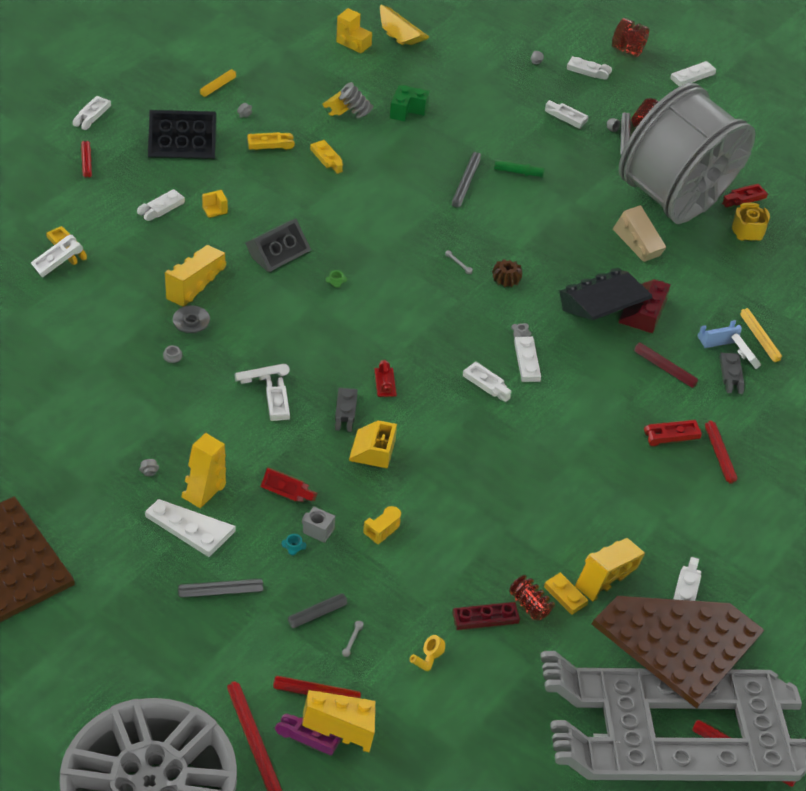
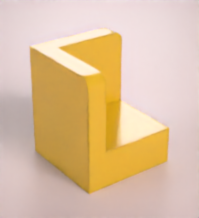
[202,190,228,218]

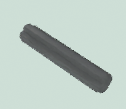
[288,593,347,628]

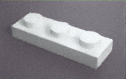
[670,61,716,87]
[514,336,541,382]

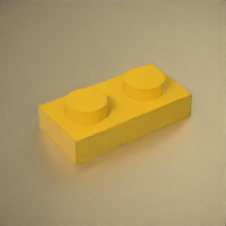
[544,572,588,615]

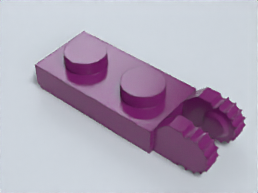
[275,713,341,756]

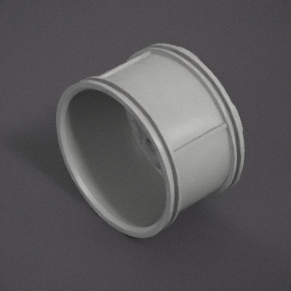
[619,83,755,224]
[60,698,237,791]

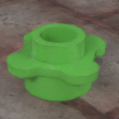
[326,270,347,288]

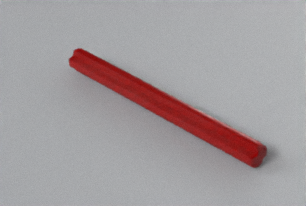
[227,681,282,791]

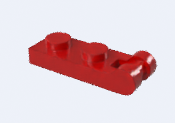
[644,420,702,446]

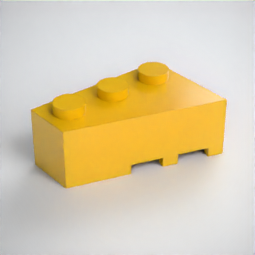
[181,433,226,508]
[575,538,645,602]
[302,690,376,753]

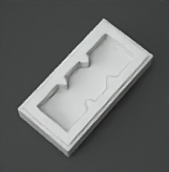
[731,333,761,369]

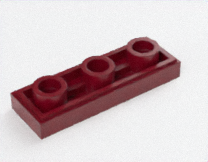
[452,602,520,630]

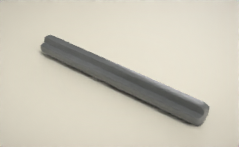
[452,152,481,208]

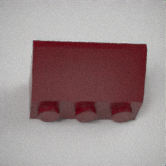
[618,279,671,334]

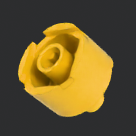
[732,202,770,241]

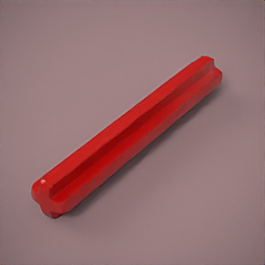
[705,420,738,484]
[273,676,361,699]

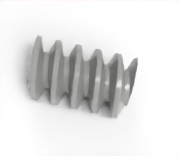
[339,82,373,118]

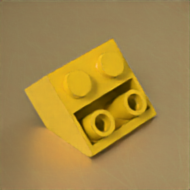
[349,420,397,469]

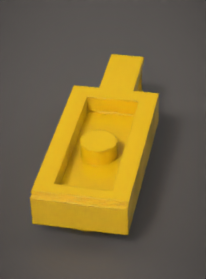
[310,140,343,174]

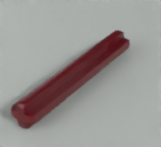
[634,343,698,388]

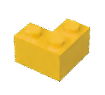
[336,8,372,53]

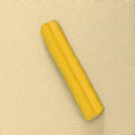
[200,69,236,97]

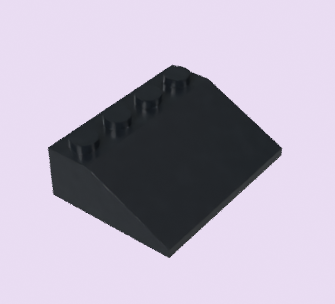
[148,110,217,159]
[559,268,653,320]

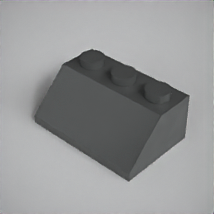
[245,218,311,272]

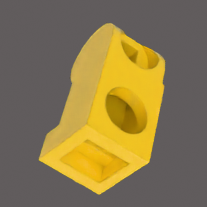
[363,506,401,545]

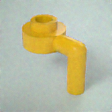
[409,635,445,671]

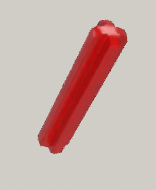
[81,141,92,178]

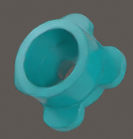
[282,534,306,555]

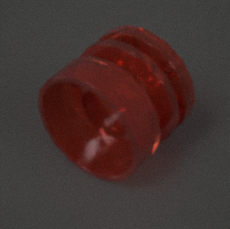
[612,18,650,57]

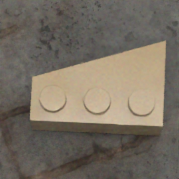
[613,205,666,262]

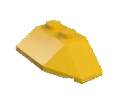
[380,5,429,45]

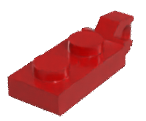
[722,184,768,207]
[260,468,318,502]

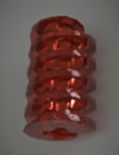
[631,98,658,128]
[509,575,555,621]

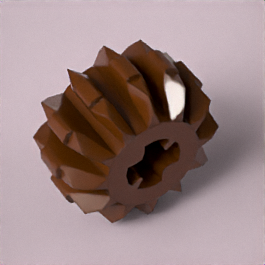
[492,259,523,288]

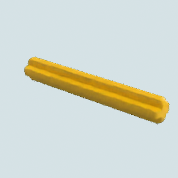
[740,308,782,362]

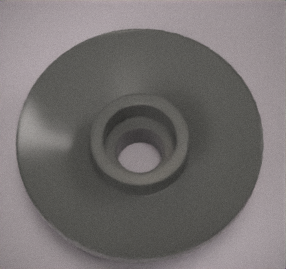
[173,306,210,333]

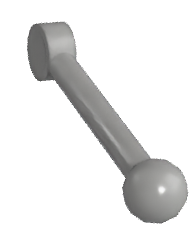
[445,250,473,274]
[342,621,363,657]

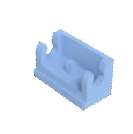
[697,320,742,348]

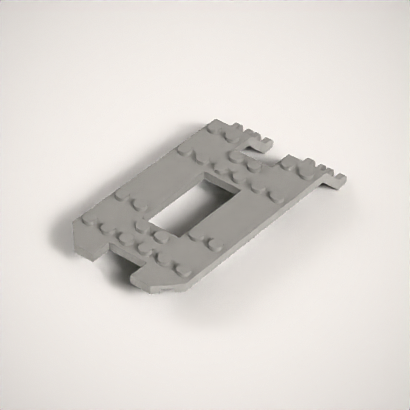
[540,651,806,781]

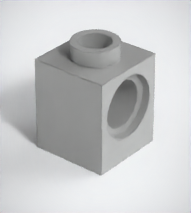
[302,506,335,543]

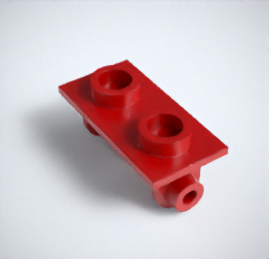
[374,360,397,397]

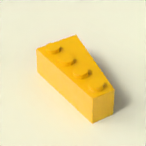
[165,245,226,307]

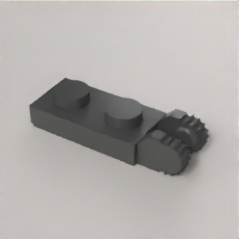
[720,353,744,394]
[335,388,358,432]

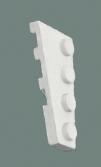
[145,499,236,557]

